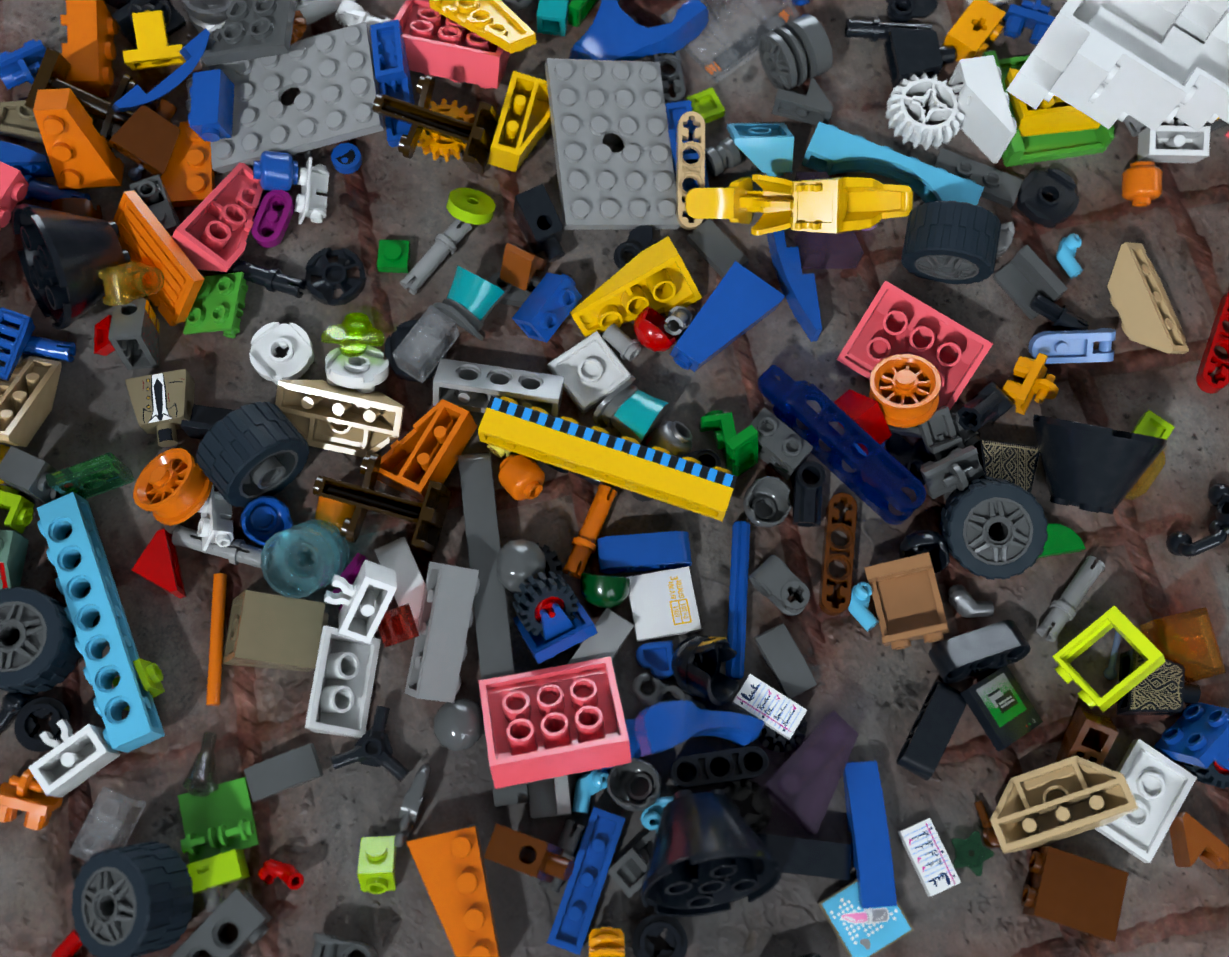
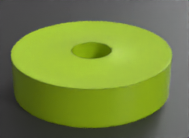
[446,188,496,225]

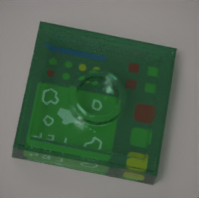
[45,452,135,500]

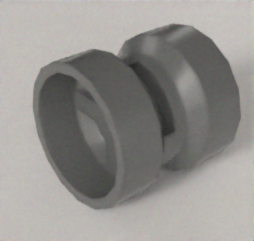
[705,137,741,177]

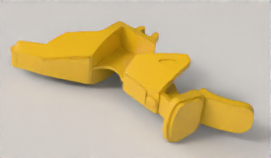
[685,174,914,236]

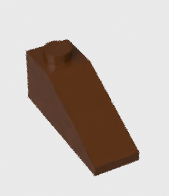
[1055,705,1119,766]

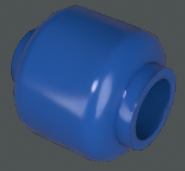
[253,151,298,192]

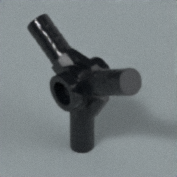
[331,706,410,782]

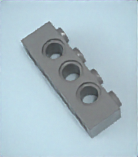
[433,358,564,418]

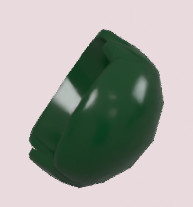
[581,573,630,608]

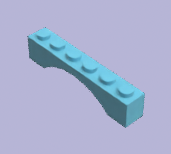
[802,121,984,205]

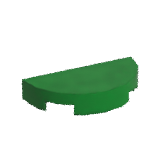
[1037,523,1086,559]

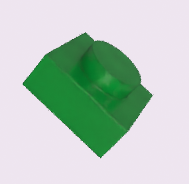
[377,239,411,273]

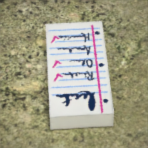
[732,674,807,740]
[898,818,961,897]

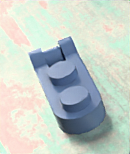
[1028,328,1116,364]

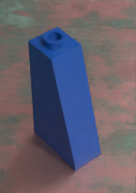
[670,261,785,372]

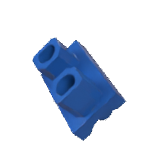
[1003,0,1055,45]
[0,39,46,89]

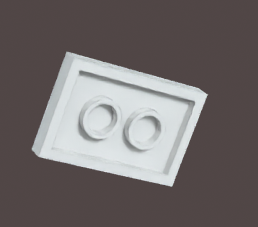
[1095,739,1197,863]

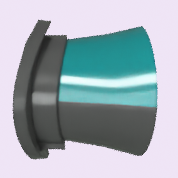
[430,265,507,341]
[593,375,670,445]

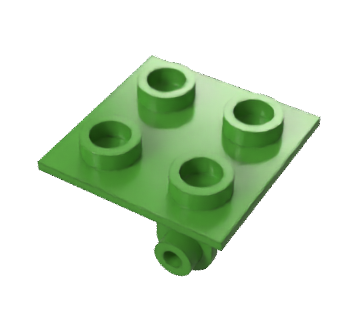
[183,272,248,338]
[178,777,259,864]

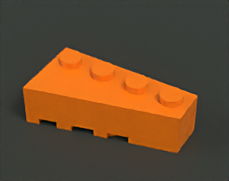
[406,826,501,957]

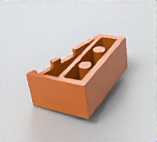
[60,0,118,97]
[33,88,124,190]
[377,399,478,502]

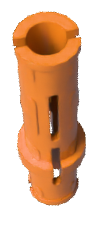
[562,484,617,579]

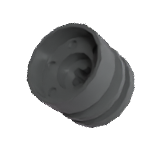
[758,14,833,90]

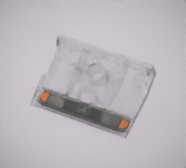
[661,0,800,83]

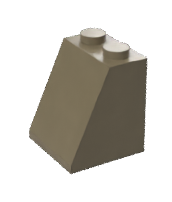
[222,590,328,672]

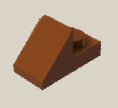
[500,243,548,290]
[1169,812,1229,870]

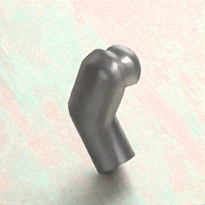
[948,584,994,618]

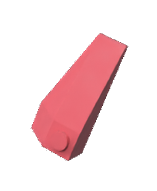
[172,162,263,272]

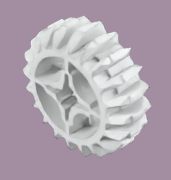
[885,73,965,151]

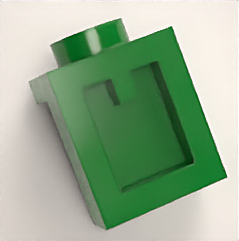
[699,410,736,459]

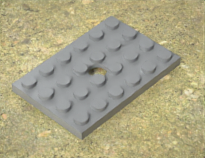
[202,22,384,174]
[545,58,680,230]

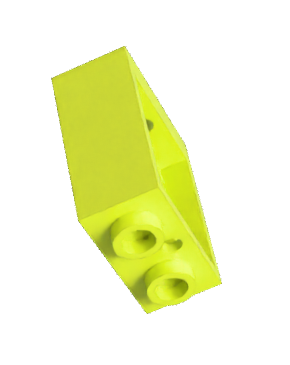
[1052,606,1166,713]

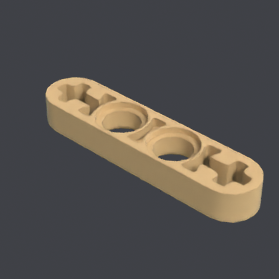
[676,111,705,230]

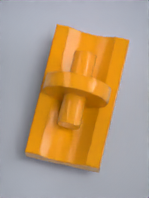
[1002,353,1059,415]

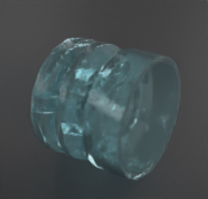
[261,519,349,599]

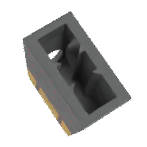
[108,290,160,370]

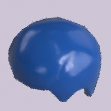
[241,496,293,545]

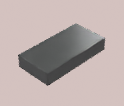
[686,219,749,278]

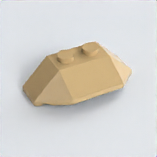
[1107,242,1189,354]
[0,356,62,447]
[275,380,404,458]
[990,756,1138,854]

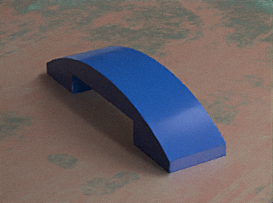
[111,28,210,112]

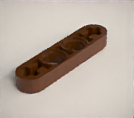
[819,493,857,616]

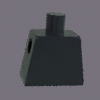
[884,28,955,89]
[513,184,565,262]

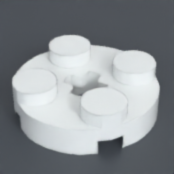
[249,322,314,385]
[325,345,389,393]

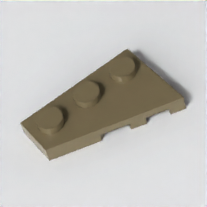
[0,94,95,144]

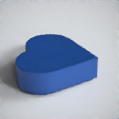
[636,640,674,681]

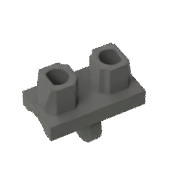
[920,445,985,499]

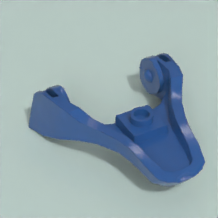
[569,0,709,61]
[599,700,765,770]

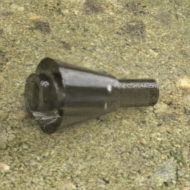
[183,732,218,797]

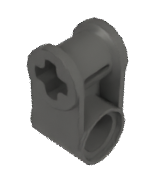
[749,554,810,616]
[312,932,378,957]

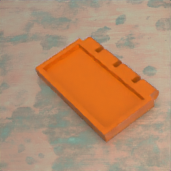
[113,190,205,327]

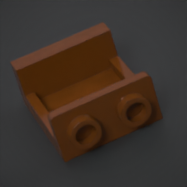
[1021,846,1129,942]

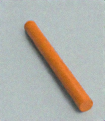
[206,573,227,706]

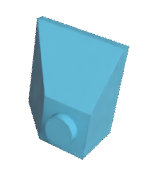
[727,123,794,177]

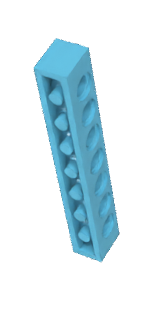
[37,492,165,753]

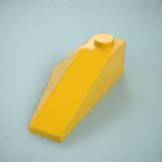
[570,236,702,337]

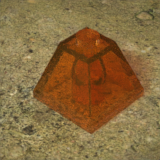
[1141,607,1226,683]

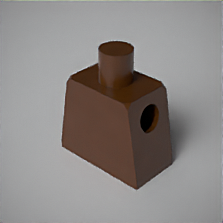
[107,99,180,176]
[483,823,574,883]

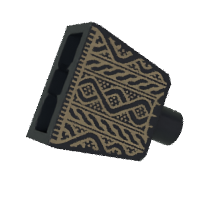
[974,440,1040,493]
[1116,649,1201,716]

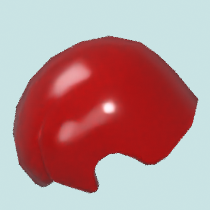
[634,306,679,352]

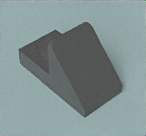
[771,78,833,126]

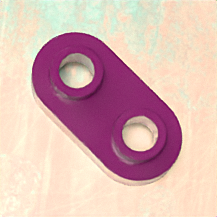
[251,190,295,248]

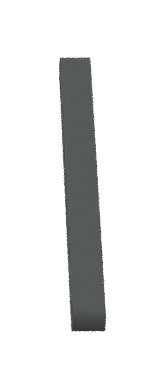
[458,452,529,807]

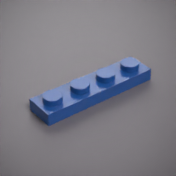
[547,807,626,955]

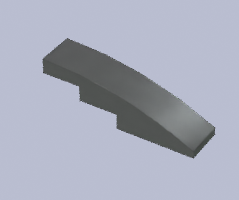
[918,406,993,528]

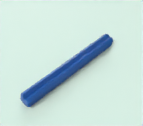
[725,521,750,680]

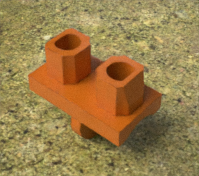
[0,769,63,831]

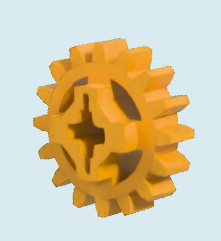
[417,98,475,162]

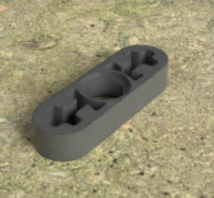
[652,50,685,103]

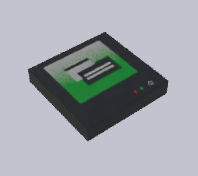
[961,665,1043,752]

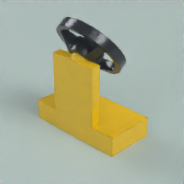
[123,0,186,70]

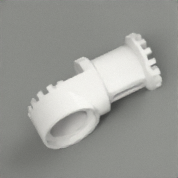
[335,0,392,32]

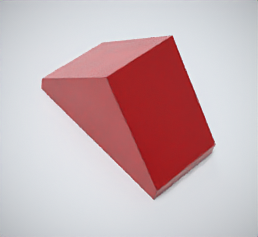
[826,389,892,455]
[131,529,186,599]

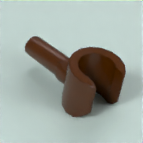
[974,800,1001,848]

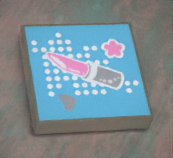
[817,878,914,957]

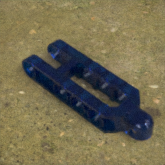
[757,365,926,525]

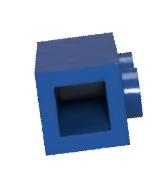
[188,69,234,142]
[512,272,583,342]

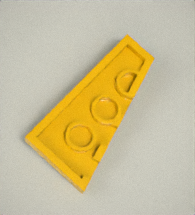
[429,0,537,54]

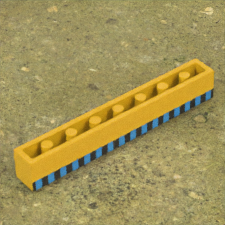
[478,396,737,522]

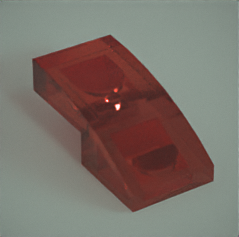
[378,604,419,647]

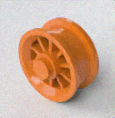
[869,354,941,428]
[133,448,213,526]

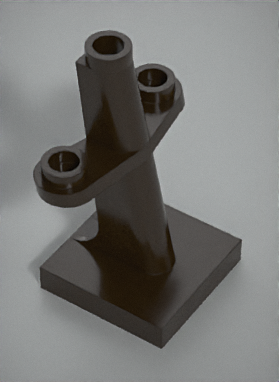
[25,47,137,150]
[373,75,499,175]
[313,453,452,554]

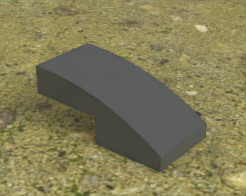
[754,623,817,699]
[243,743,324,802]
[608,830,657,898]

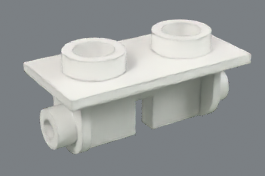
[295,157,329,224]
[197,485,234,551]

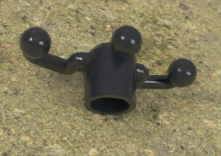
[1166,483,1229,557]

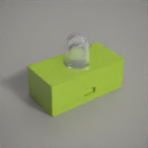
[186,849,250,913]

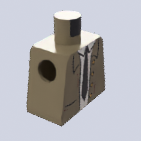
[125,368,195,447]

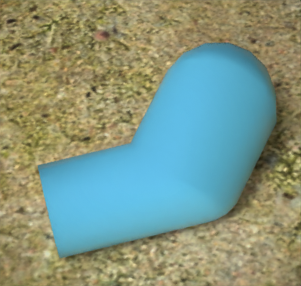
[1056,233,1083,279]
[848,581,879,632]
[572,769,609,814]

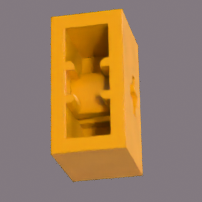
[942,0,1006,62]

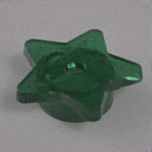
[951,831,994,876]

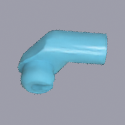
[641,796,673,831]

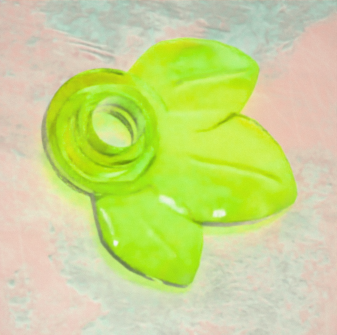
[321,312,385,357]

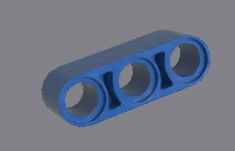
[597,531,692,574]

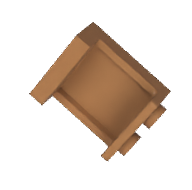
[864,552,950,650]

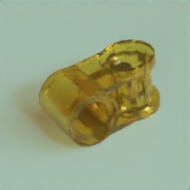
[98,261,164,306]

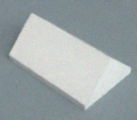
[305,626,381,738]

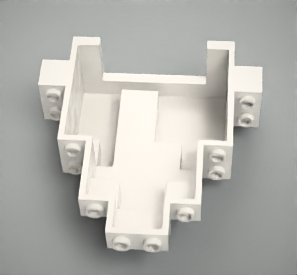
[1006,0,1229,131]

